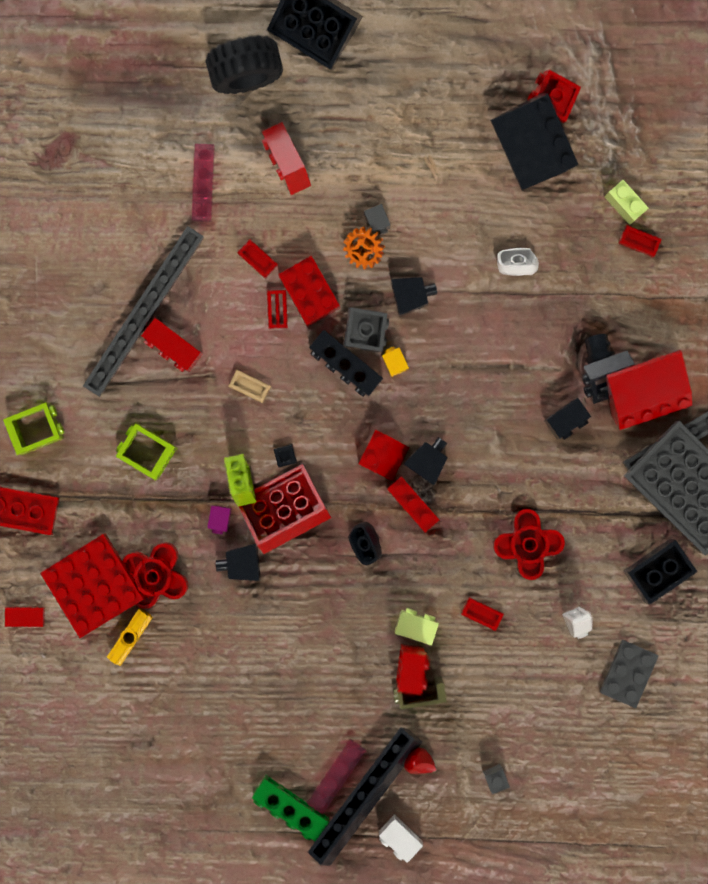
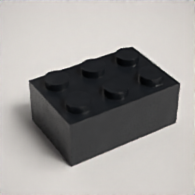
[623,539,698,605]

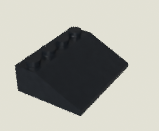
[267,0,363,70]
[490,93,579,190]

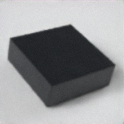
[273,444,297,468]

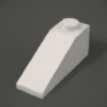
[562,607,592,639]

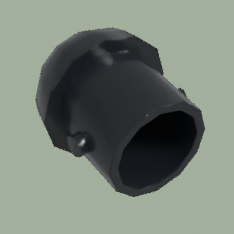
[585,334,615,364]

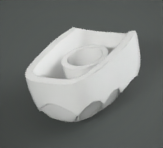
[497,248,539,276]

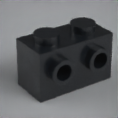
[544,398,591,440]

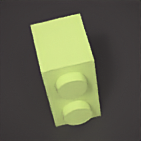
[605,180,648,225]
[394,608,439,646]

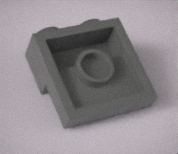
[344,307,389,352]

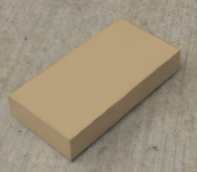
[228,370,271,403]

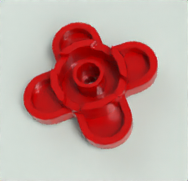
[493,509,565,580]
[123,542,189,609]

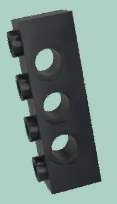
[309,330,383,397]

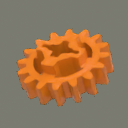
[343,226,385,269]

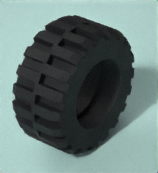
[205,35,283,94]

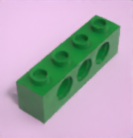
[252,775,329,841]

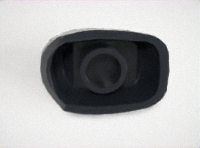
[348,522,382,565]

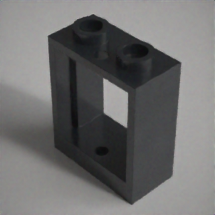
[582,351,635,404]

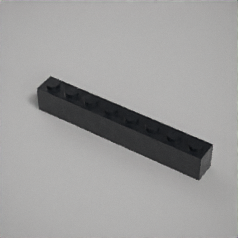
[308,727,422,866]

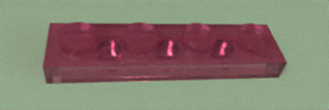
[192,144,215,222]
[307,738,366,814]

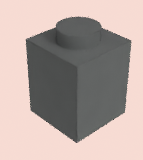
[364,204,391,236]
[483,764,510,795]

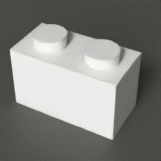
[379,814,423,863]

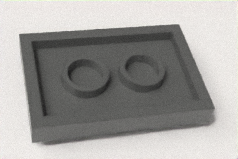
[600,639,659,708]

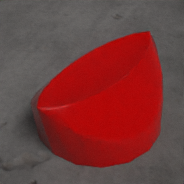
[404,748,436,774]

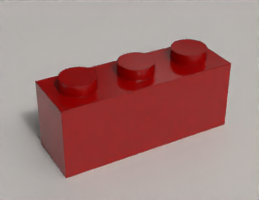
[141,318,203,372]
[387,476,439,533]

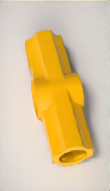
[107,608,153,666]

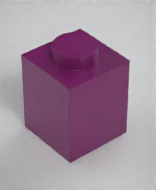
[207,505,232,534]

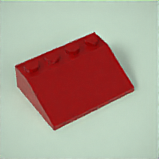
[606,350,692,430]
[239,464,331,554]

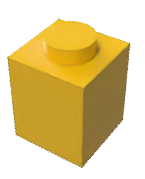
[382,346,409,377]

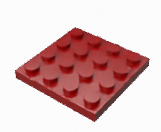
[40,533,145,638]

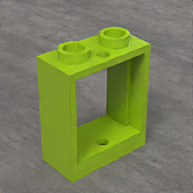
[3,403,65,455]
[116,423,178,480]
[224,454,257,507]

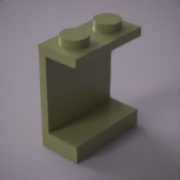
[393,677,447,709]

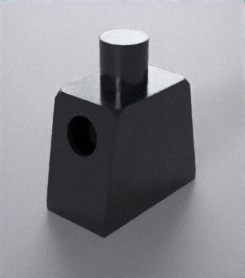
[391,277,437,317]
[404,437,448,485]
[216,543,261,581]

